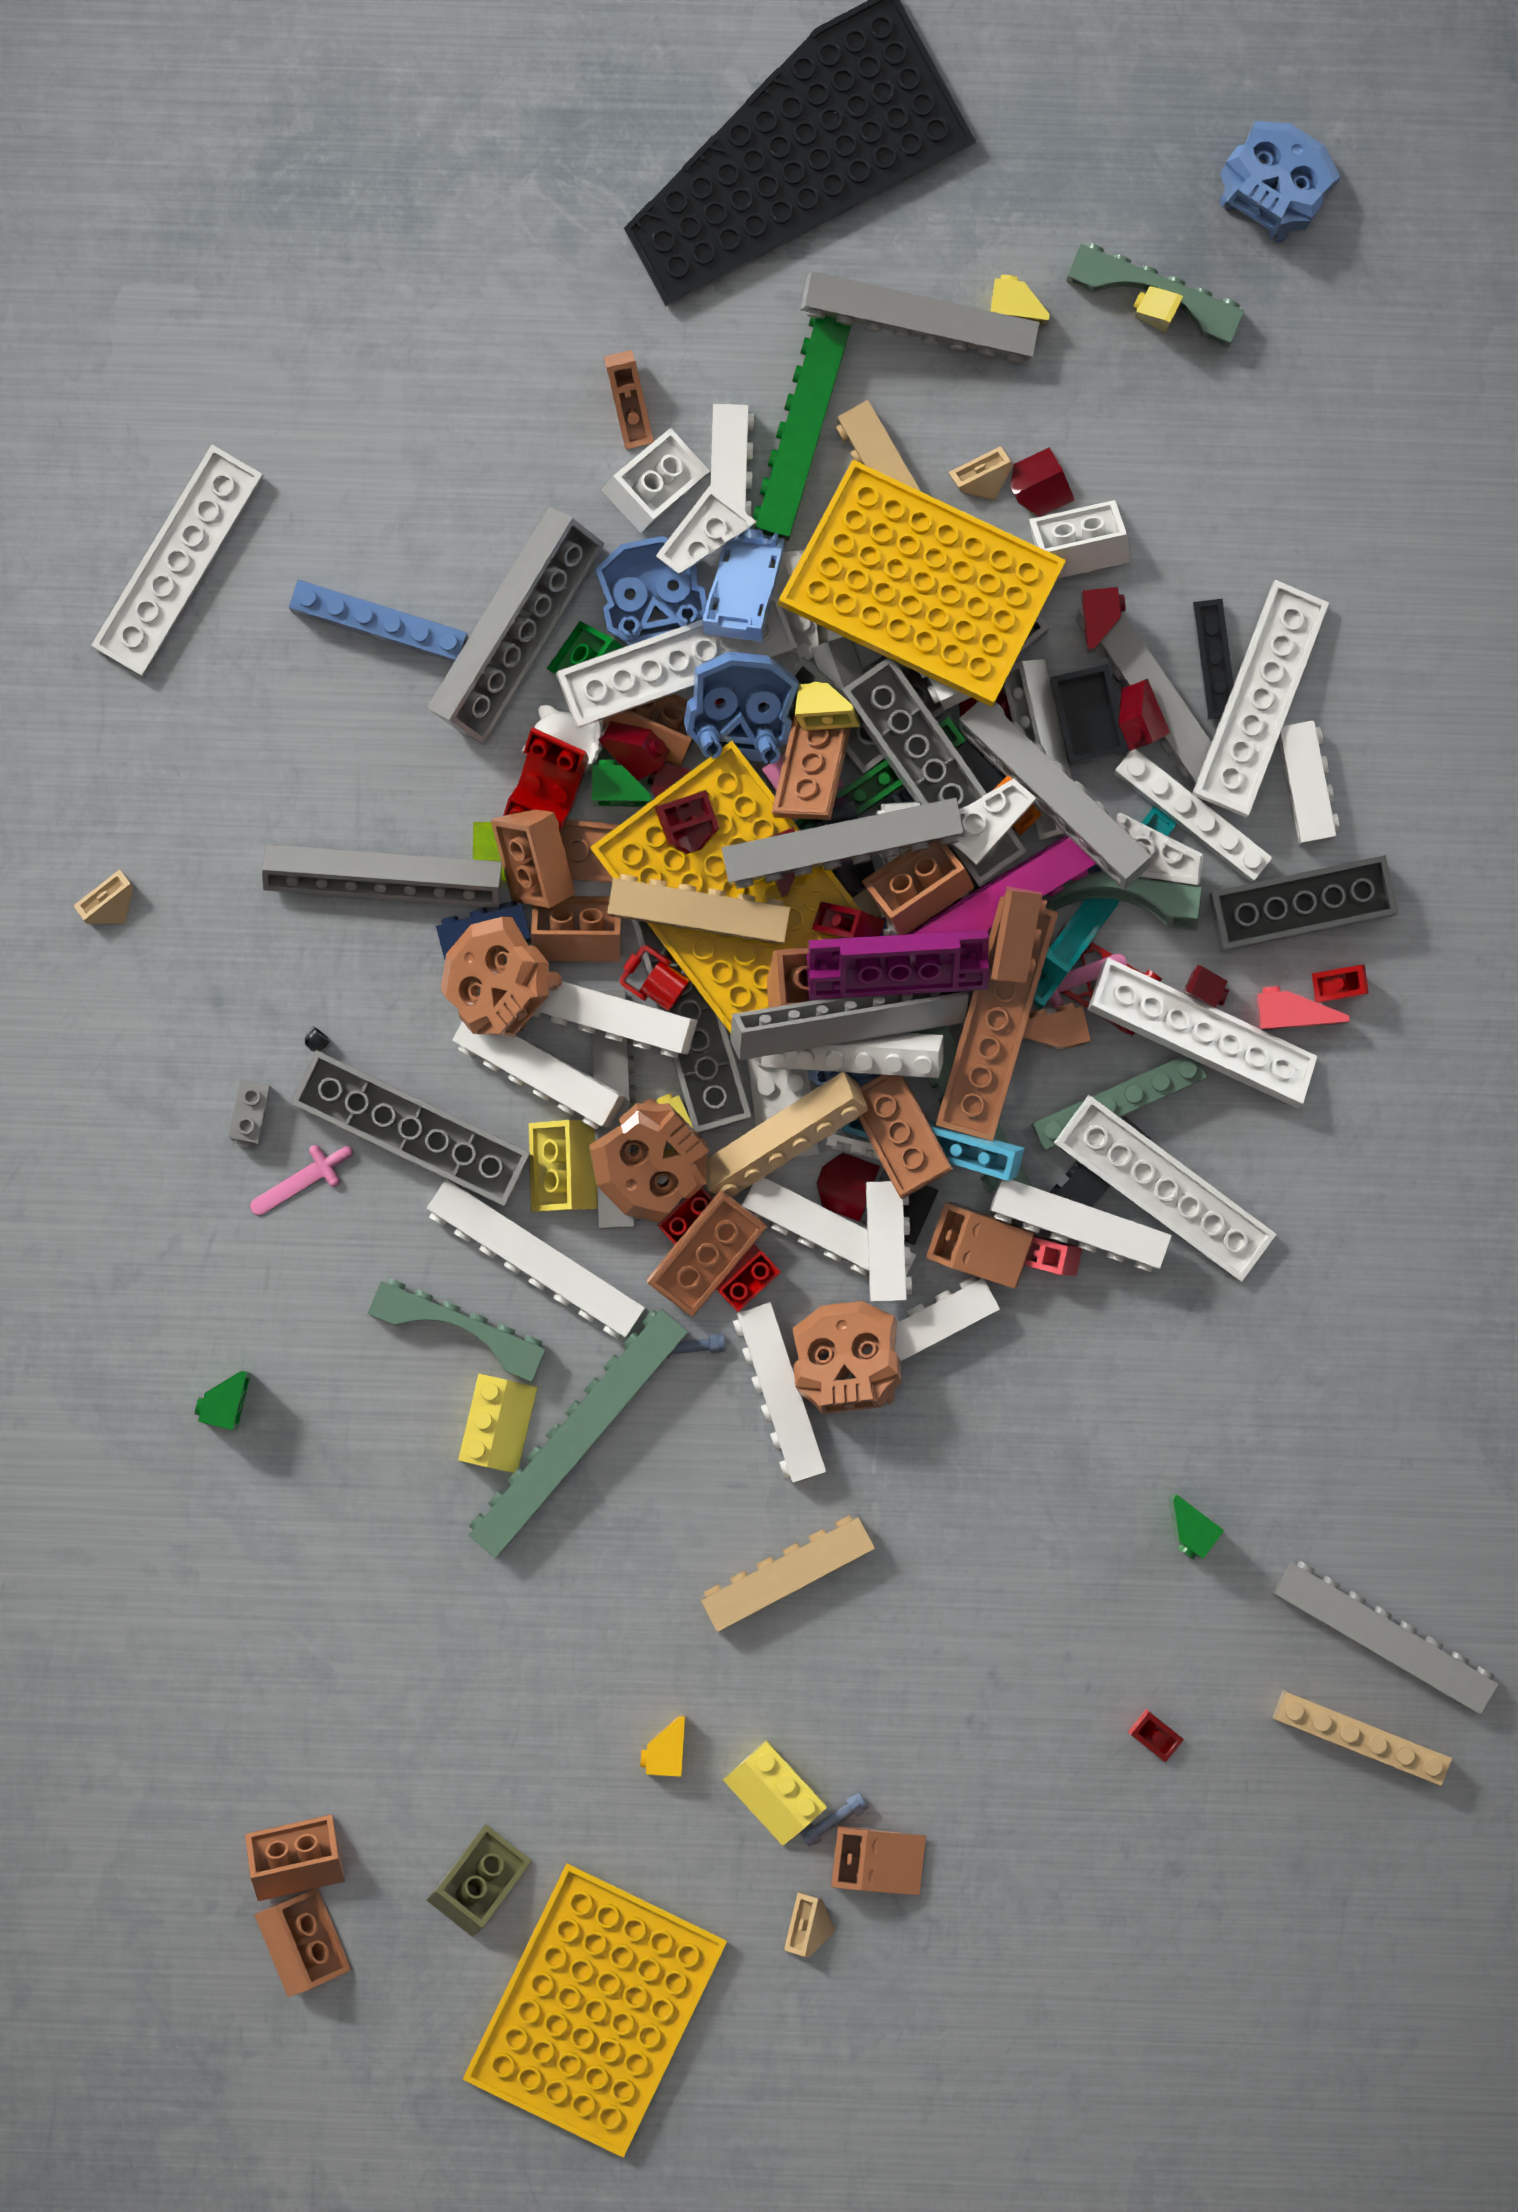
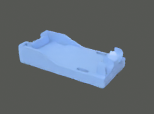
[703,528,785,642]

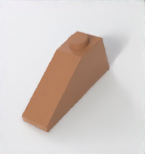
[604,350,654,449]

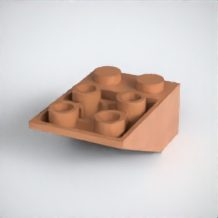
[1022,1003,1091,1050]
[926,1202,1035,1289]
[831,1825,926,1895]

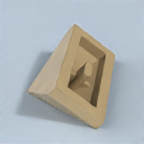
[949,446,1013,500]
[73,869,133,924]
[784,1892,836,1958]

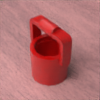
[619,945,690,1012]

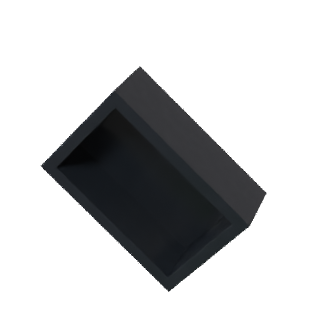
[1050,664,1128,767]

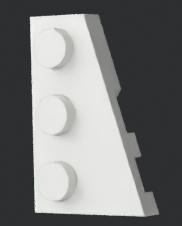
[656,486,757,575]
[952,779,1036,866]
[1117,813,1203,885]
[825,1131,880,1160]

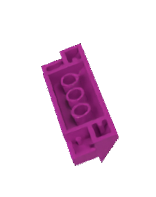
[806,930,989,1000]

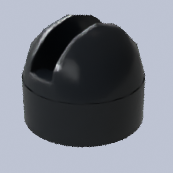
[304,1026,331,1052]

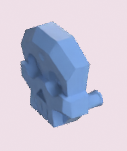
[1220,121,1341,243]
[595,536,707,645]
[684,652,799,764]

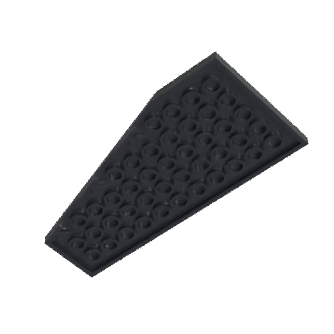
[624,0,976,307]

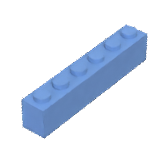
[289,580,468,663]

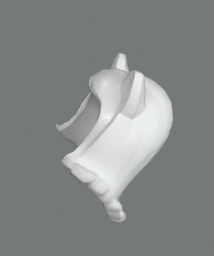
[522,705,604,773]

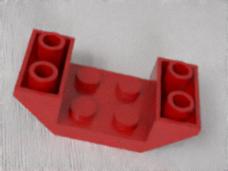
[503,727,589,833]
[657,1187,781,1312]

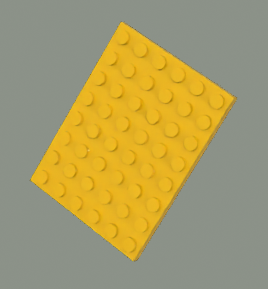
[777,460,1066,707]
[590,741,861,1034]
[462,1863,727,2158]

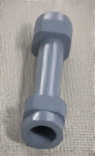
[667,1334,725,1358]
[800,1793,869,1846]

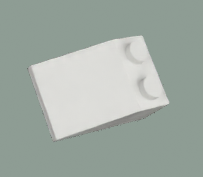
[601,428,710,533]

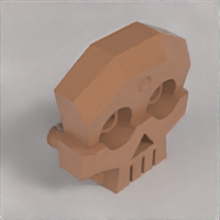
[441,917,562,1037]
[589,1099,709,1223]
[792,1301,902,1414]

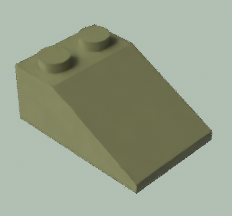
[426,1824,532,1937]

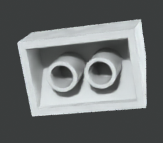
[1029,500,1131,580]

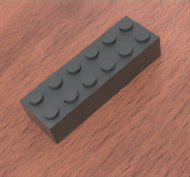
[1209,855,1398,952]

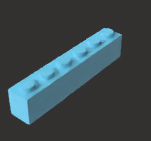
[842,1118,1025,1181]

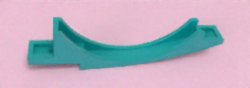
[1032,806,1177,1010]

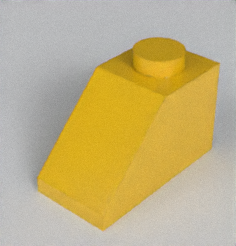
[640,1715,685,1777]

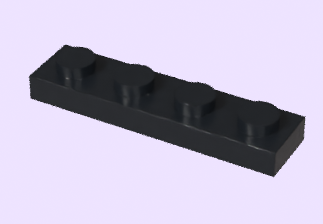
[1193,599,1234,720]

